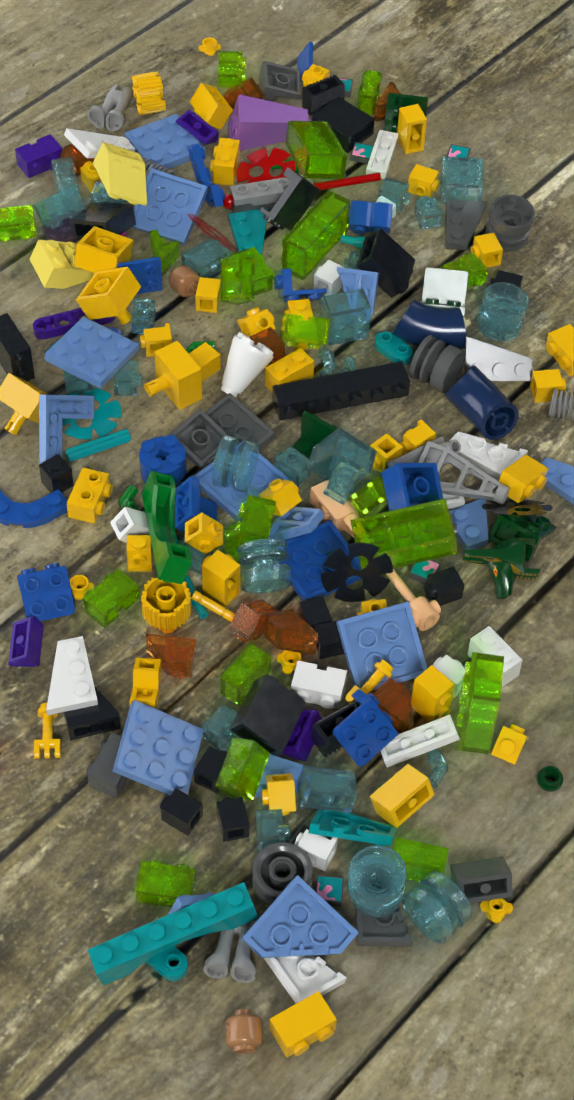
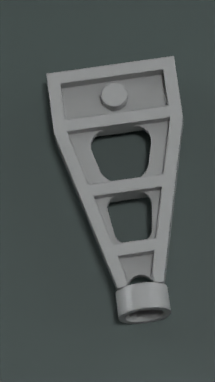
[418,441,510,505]

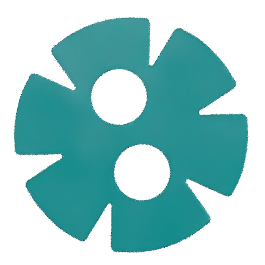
[62,388,122,440]

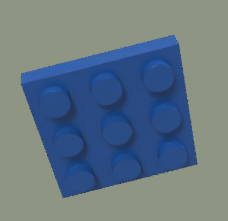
[269,520,365,602]

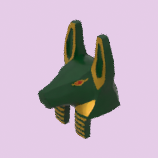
[463,537,540,599]

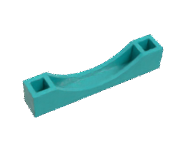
[88,882,259,986]

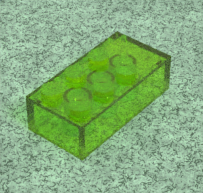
[285,121,347,179]
[281,191,350,281]
[350,499,458,569]
[456,652,504,754]

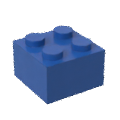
[382,463,445,518]

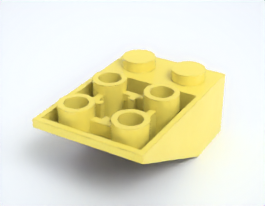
[93,142,147,206]
[29,240,94,289]

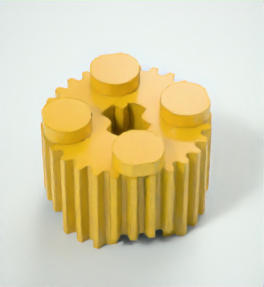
[131,72,166,115]
[141,577,191,634]

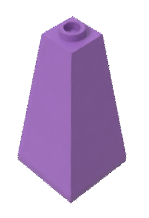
[228,94,311,151]

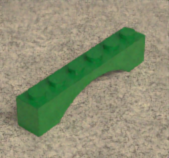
[141,471,192,584]

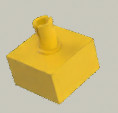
[74,226,134,274]
[76,266,141,325]
[144,341,202,410]
[0,373,48,436]

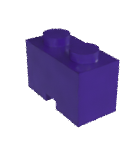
[15,134,64,178]

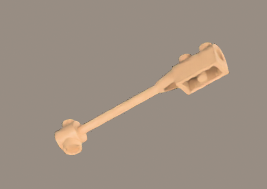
[310,480,441,631]

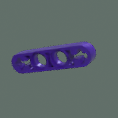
[33,308,116,340]

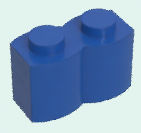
[349,201,393,234]

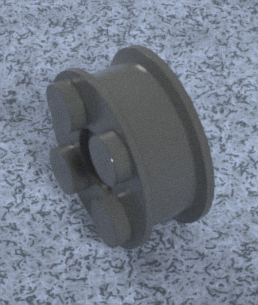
[252,842,313,905]

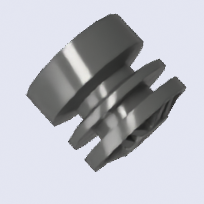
[485,194,535,252]
[409,335,466,393]

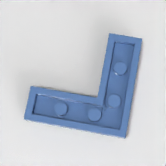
[39,395,94,464]

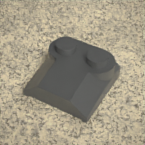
[259,61,302,101]
[169,408,233,468]

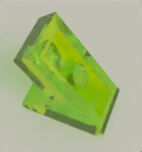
[149,230,180,275]
[348,476,387,517]

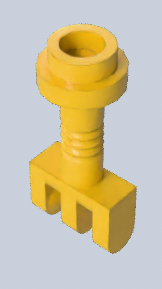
[345,659,394,704]
[34,703,61,759]

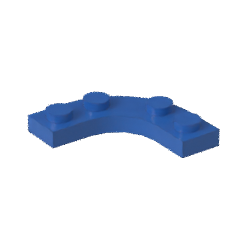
[187,143,225,207]
[0,489,68,528]

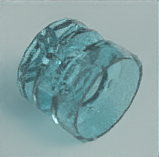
[477,282,529,341]
[237,539,292,593]
[348,845,407,917]

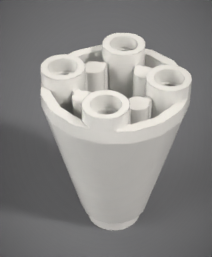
[221,332,274,398]

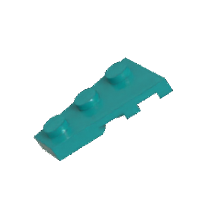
[228,208,268,263]
[308,805,397,846]

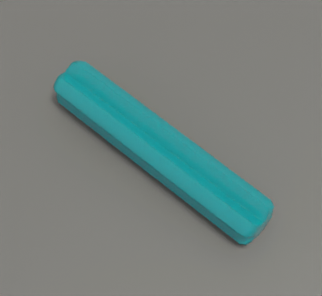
[65,429,131,462]

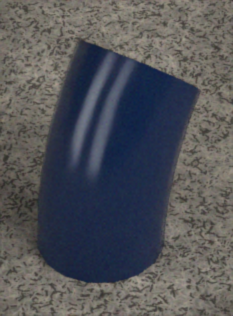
[392,300,467,349]
[444,365,519,440]

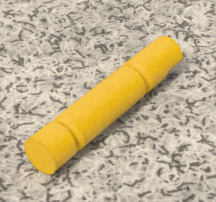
[191,590,239,624]

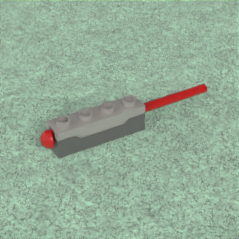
[223,172,381,213]

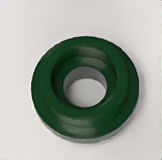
[537,766,563,792]

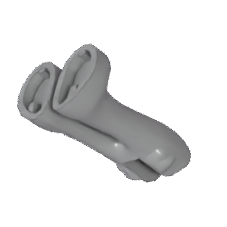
[87,84,133,131]
[203,906,256,983]

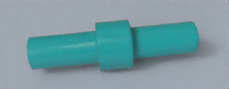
[340,235,365,249]
[183,576,209,619]

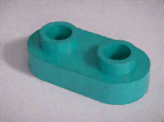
[374,331,413,365]
[145,946,188,981]

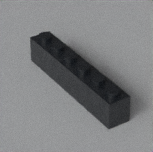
[272,361,410,420]

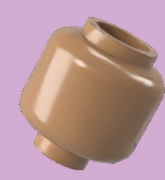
[169,265,200,298]
[225,1009,263,1054]

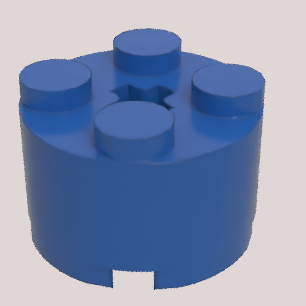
[139,435,187,487]

